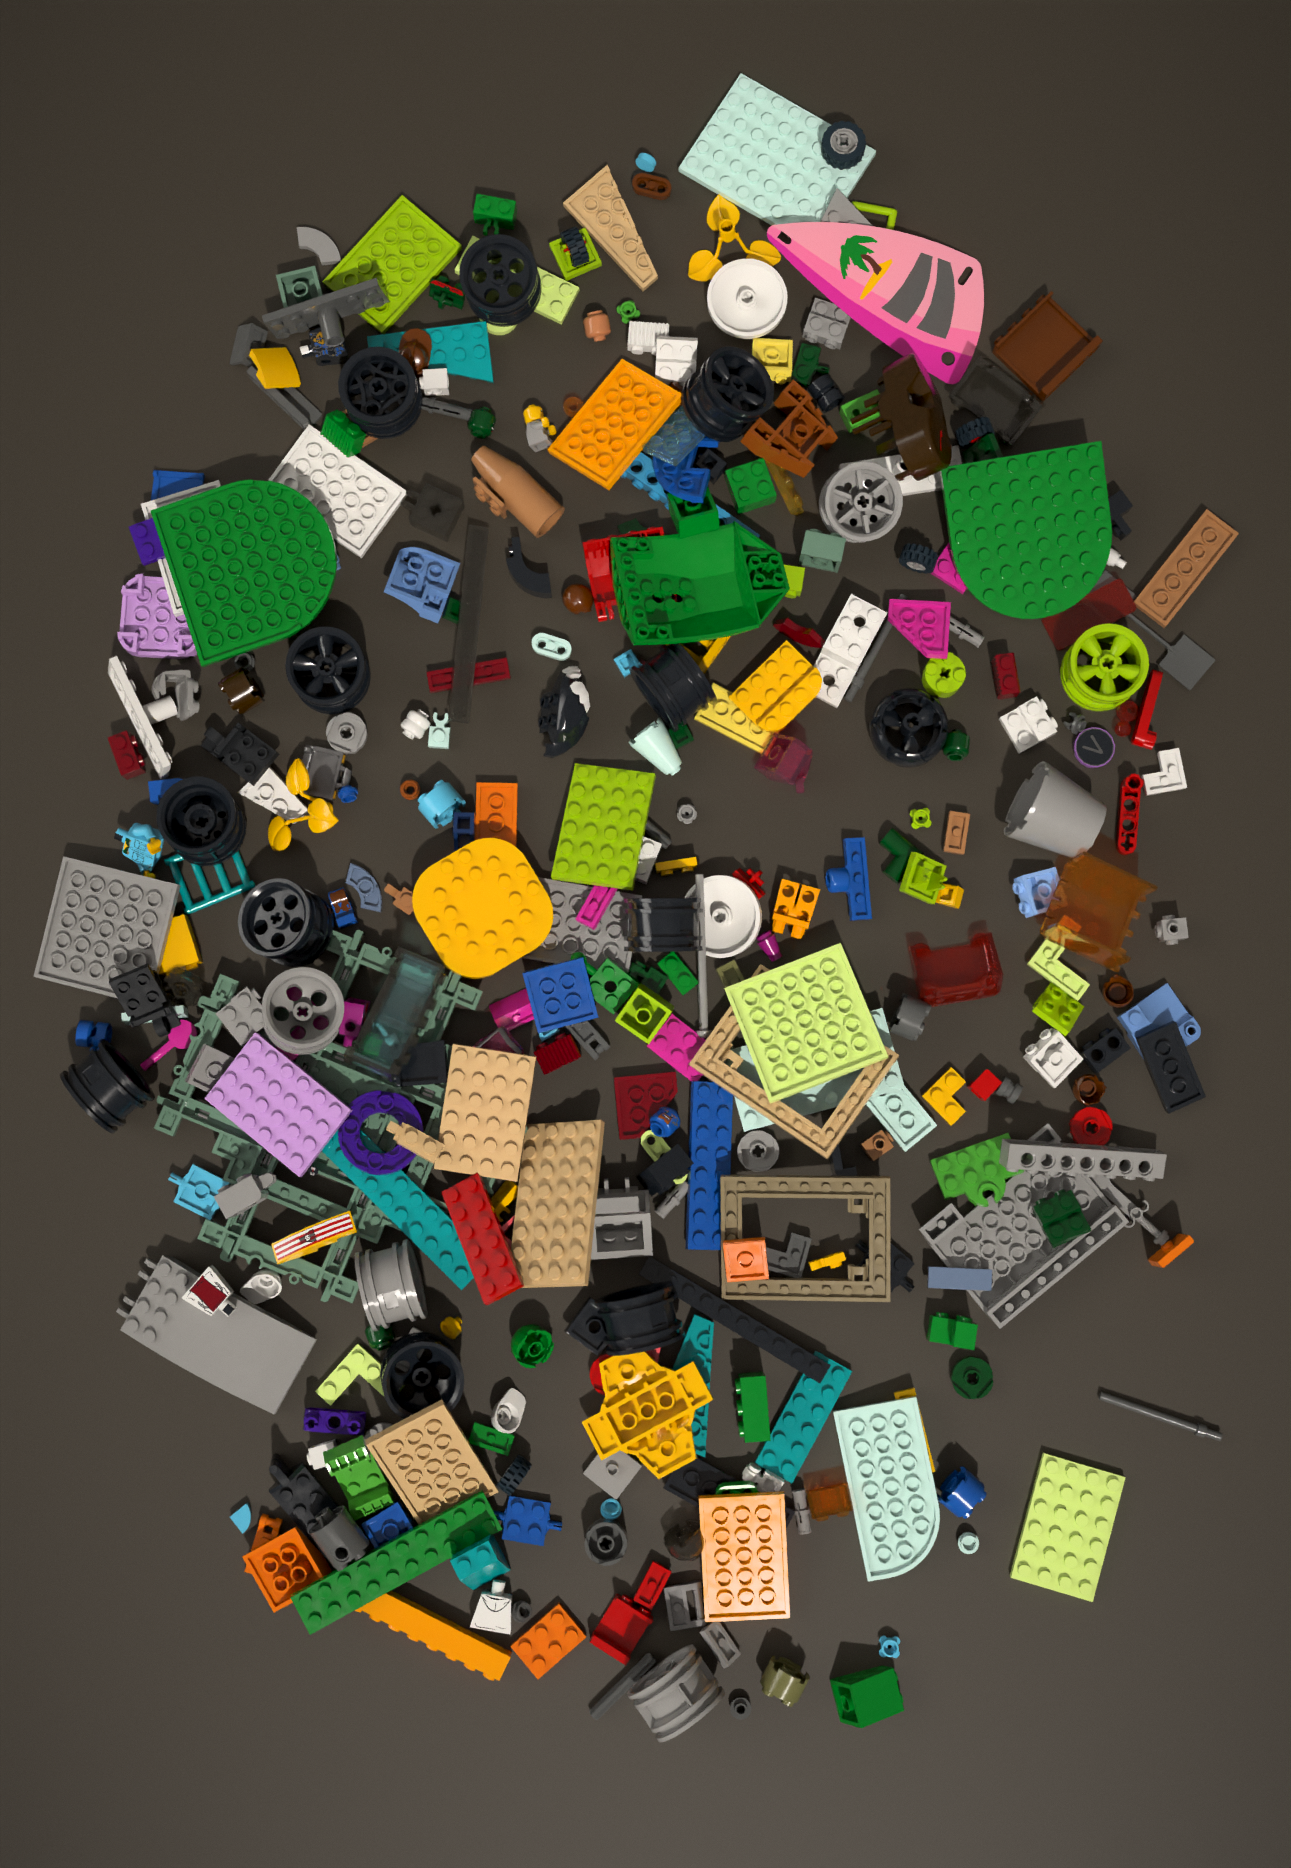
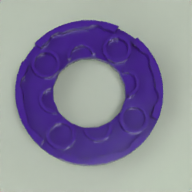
[338,1090,423,1175]

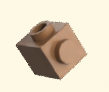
[860,1130,894,1161]

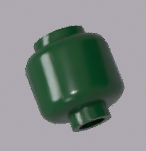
[943,729,970,761]
[365,1324,395,1351]

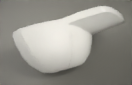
[240,1269,282,1304]
[491,1388,526,1434]

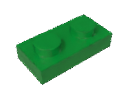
[657,952,699,996]
[469,1421,515,1456]

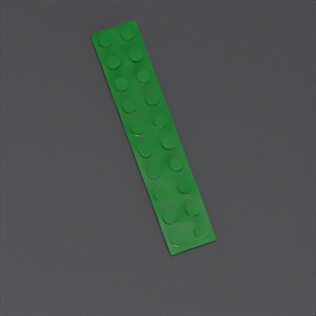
[290,1490,502,1635]

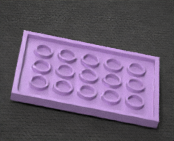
[205,1032,353,1177]

